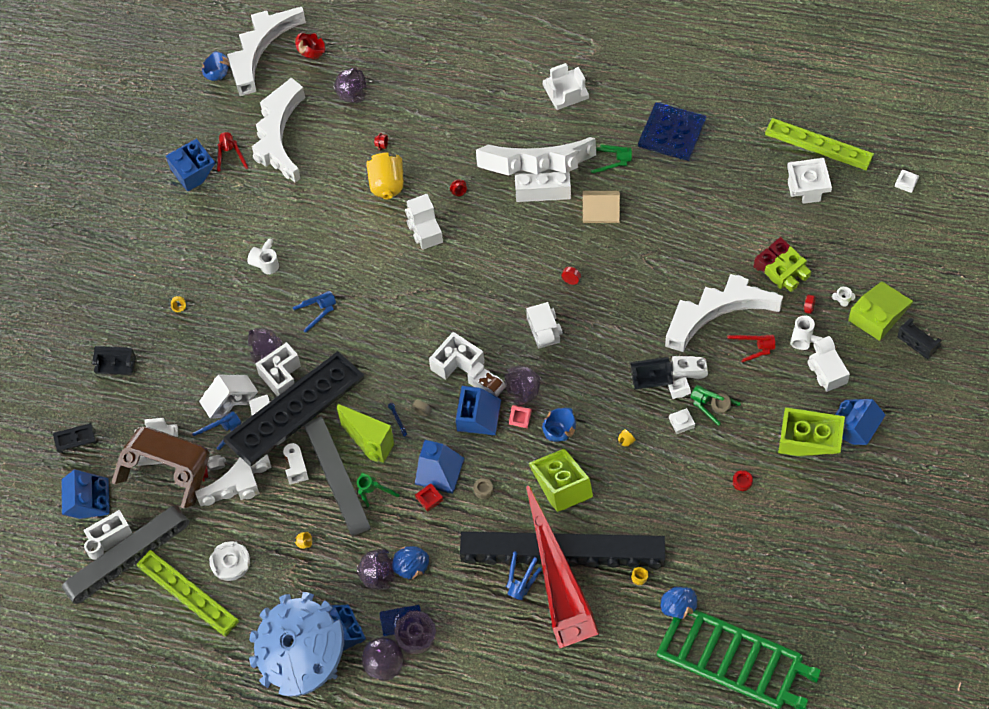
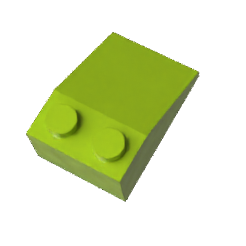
[848,281,913,341]
[337,404,394,463]
[778,407,845,456]
[529,449,593,512]

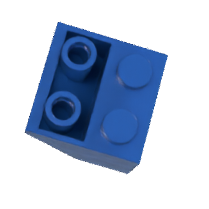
[166,138,215,192]
[456,386,501,435]
[835,399,885,445]
[62,469,109,519]
[329,605,366,651]

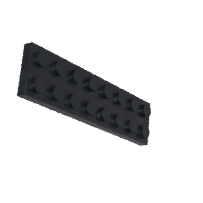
[223,351,364,467]

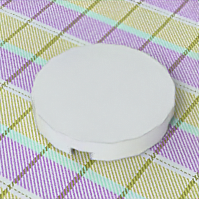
[209,541,250,581]

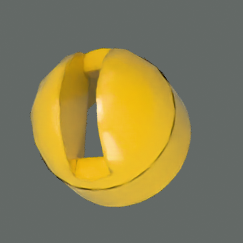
[171,296,186,312]
[618,429,636,447]
[295,532,312,549]
[631,567,648,585]

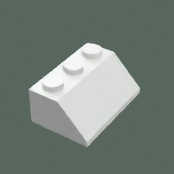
[515,169,571,202]

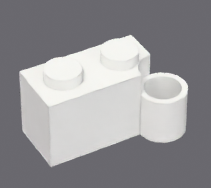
[526,302,562,349]
[808,336,850,392]
[84,510,133,560]

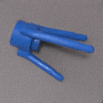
[293,291,336,333]
[192,411,241,450]
[506,551,542,600]

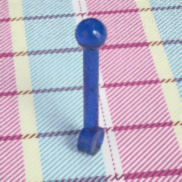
[388,402,407,436]

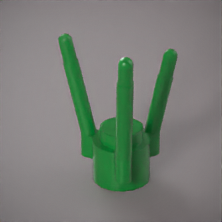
[591,144,632,173]
[691,385,741,426]
[357,473,400,507]

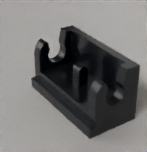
[897,318,942,359]
[92,346,136,375]
[630,357,673,389]
[53,423,98,453]

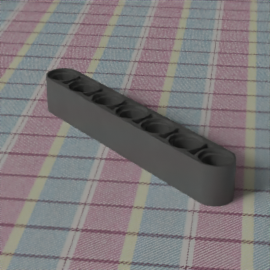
[304,416,371,537]
[62,506,189,604]

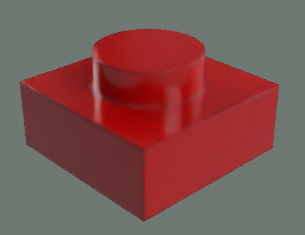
[415,483,444,512]

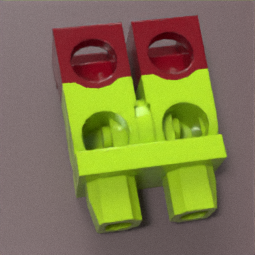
[753,237,811,292]

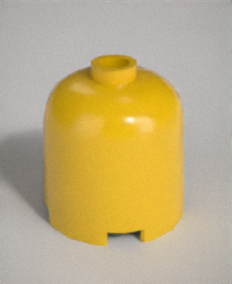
[367,153,404,199]

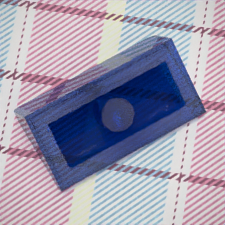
[379,604,424,637]

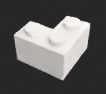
[405,194,443,250]
[429,332,484,380]
[256,342,301,396]
[199,375,258,418]

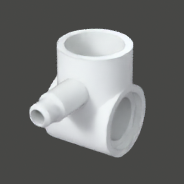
[248,239,279,274]
[790,316,822,350]

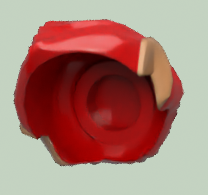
[295,33,325,60]

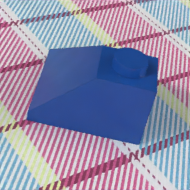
[415,440,464,494]

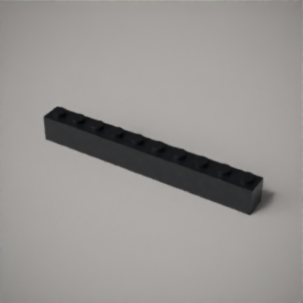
[460,531,665,569]

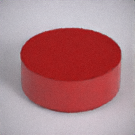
[561,267,581,285]
[804,294,815,314]
[732,470,753,491]

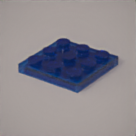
[638,102,706,161]

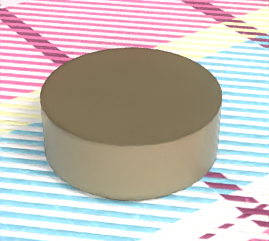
[711,393,731,414]
[412,400,432,417]
[473,478,493,499]

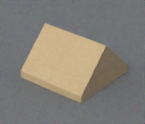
[583,191,620,223]

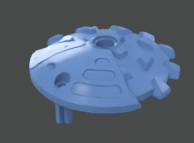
[249,592,344,697]

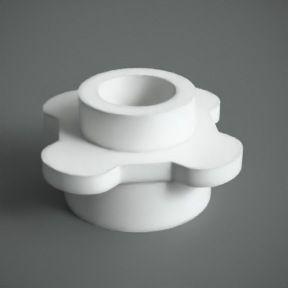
[832,286,855,307]
[207,455,226,470]

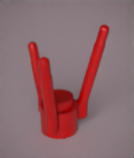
[217,132,248,172]
[727,335,775,362]

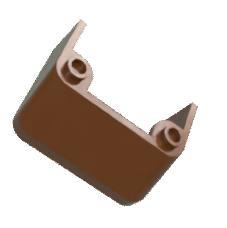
[111,427,209,508]

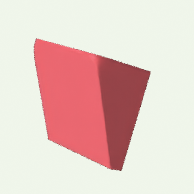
[508,405,533,428]

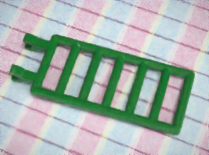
[656,609,821,709]

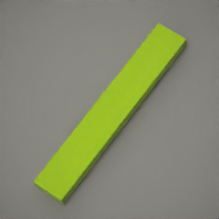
[765,118,874,171]
[136,550,239,637]

